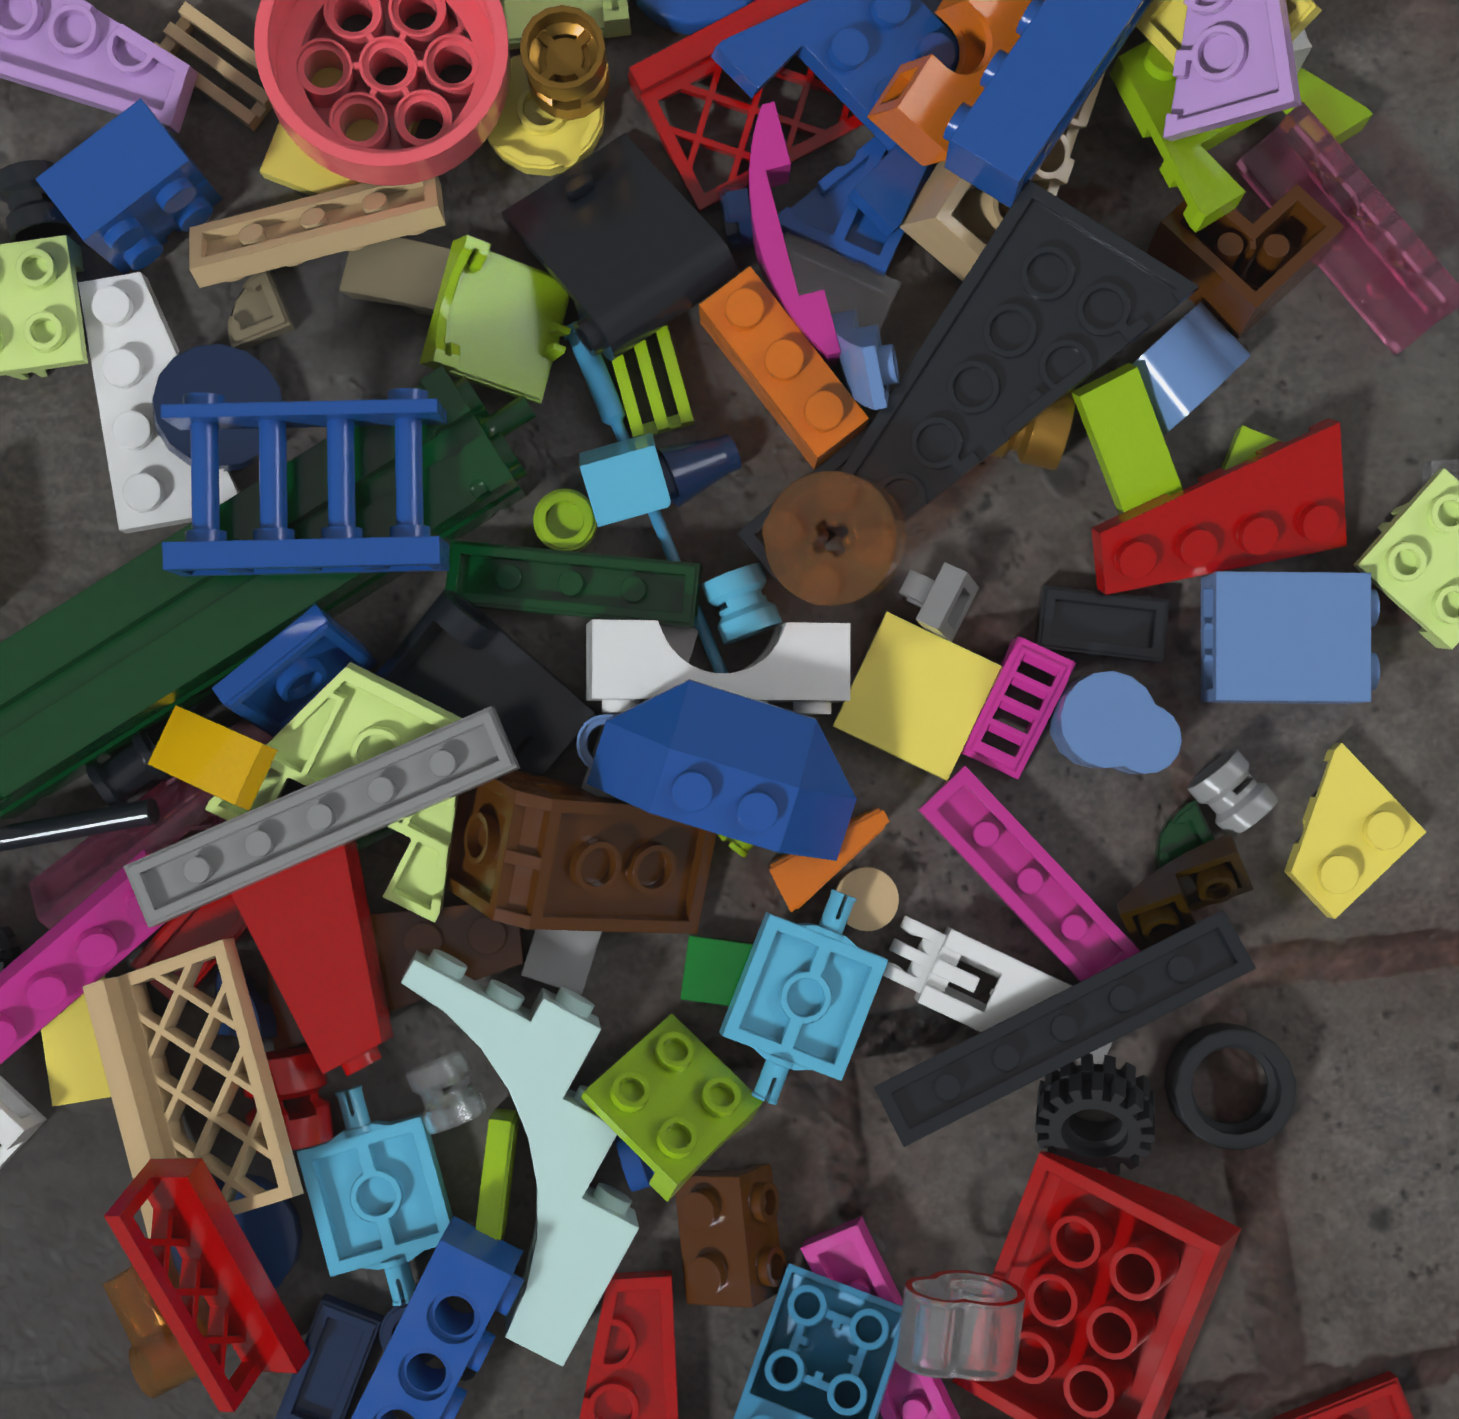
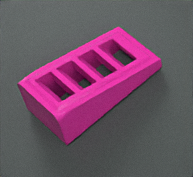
[961,636,1076,780]

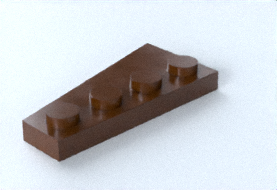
[266,903,525,1053]

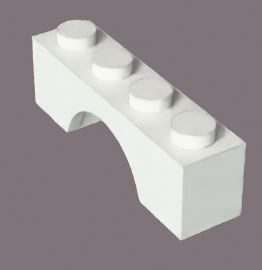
[586,619,850,715]

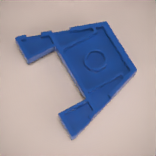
[710,0,960,237]

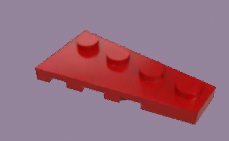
[1091,418,1347,595]
[579,1270,679,1419]

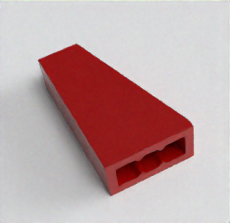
[231,840,394,1076]

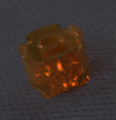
[762,471,905,606]

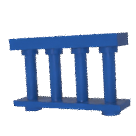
[161,388,450,577]

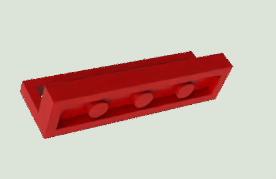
[104,1158,311,1413]

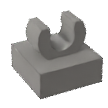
[899,562,979,642]

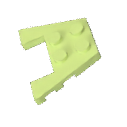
[205,662,462,923]

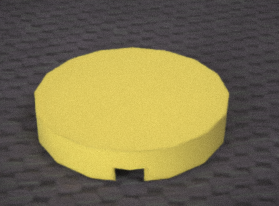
[487,54,606,176]

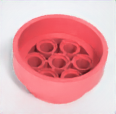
[254,0,511,186]

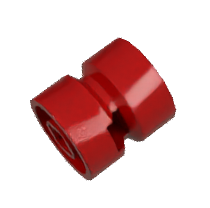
[241,1046,334,1153]

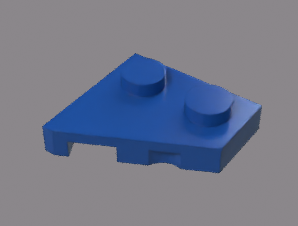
[778,136,936,279]

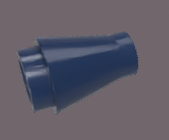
[656,434,741,507]

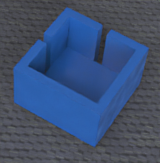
[36,98,223,275]

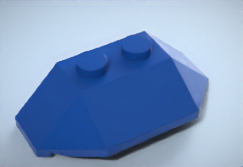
[586,679,857,861]

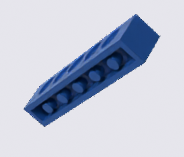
[351,1216,524,1419]

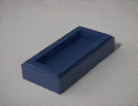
[275,1293,385,1419]

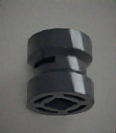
[0,160,74,242]

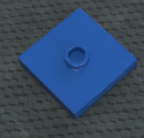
[212,604,378,738]

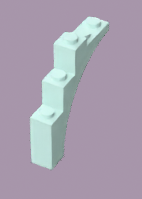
[401,949,639,1367]

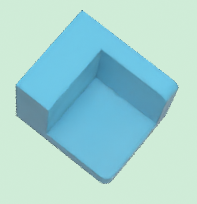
[579,433,671,527]

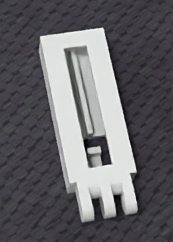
[883,915,1112,1069]

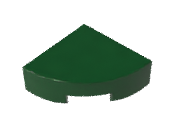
[1155,800,1214,870]

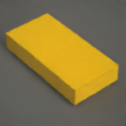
[148,705,278,811]

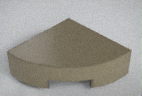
[228,270,295,350]

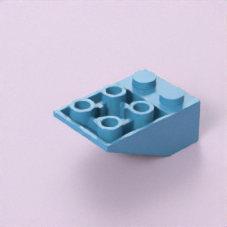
[733,1263,911,1419]

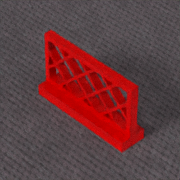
[627,0,864,213]

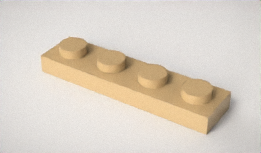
[189,176,446,288]

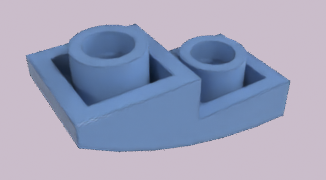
[831,309,899,410]

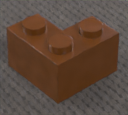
[1146,184,1345,340]

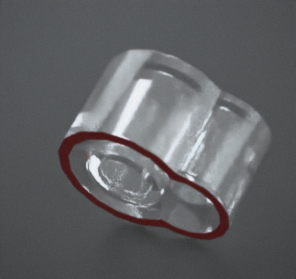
[896,1270,1025,1381]

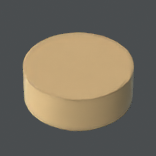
[835,866,899,931]

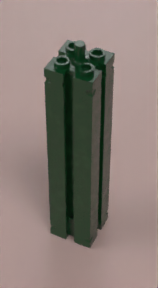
[0,366,536,819]

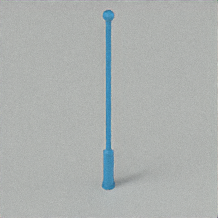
[563,320,728,673]

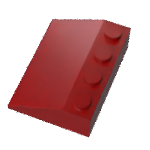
[951,1150,1242,1419]

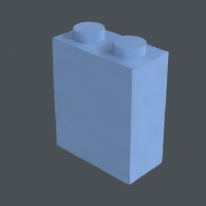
[1201,571,1380,704]

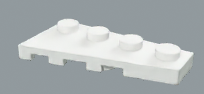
[78,272,241,533]

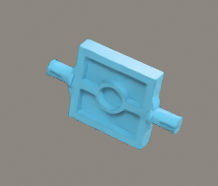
[719,889,888,1105]
[297,1085,453,1306]

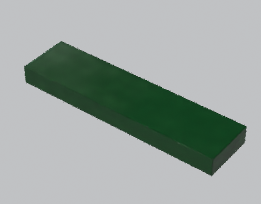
[445,540,703,629]

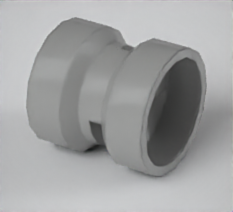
[1186,749,1278,837]

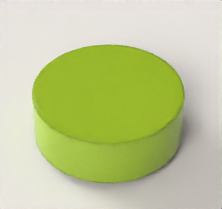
[533,489,597,552]

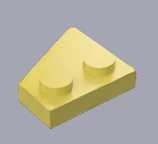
[1284,743,1426,919]

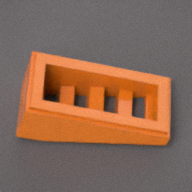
[767,807,890,913]

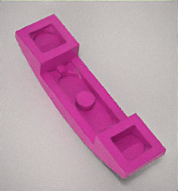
[748,102,841,367]

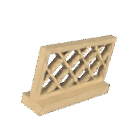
[82,938,304,1238]

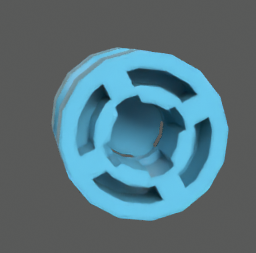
[702,563,782,645]

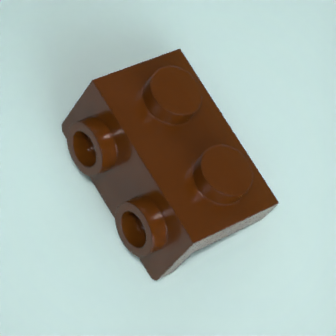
[675,1164,786,1308]

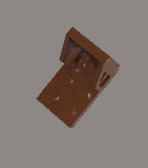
[446,770,716,934]

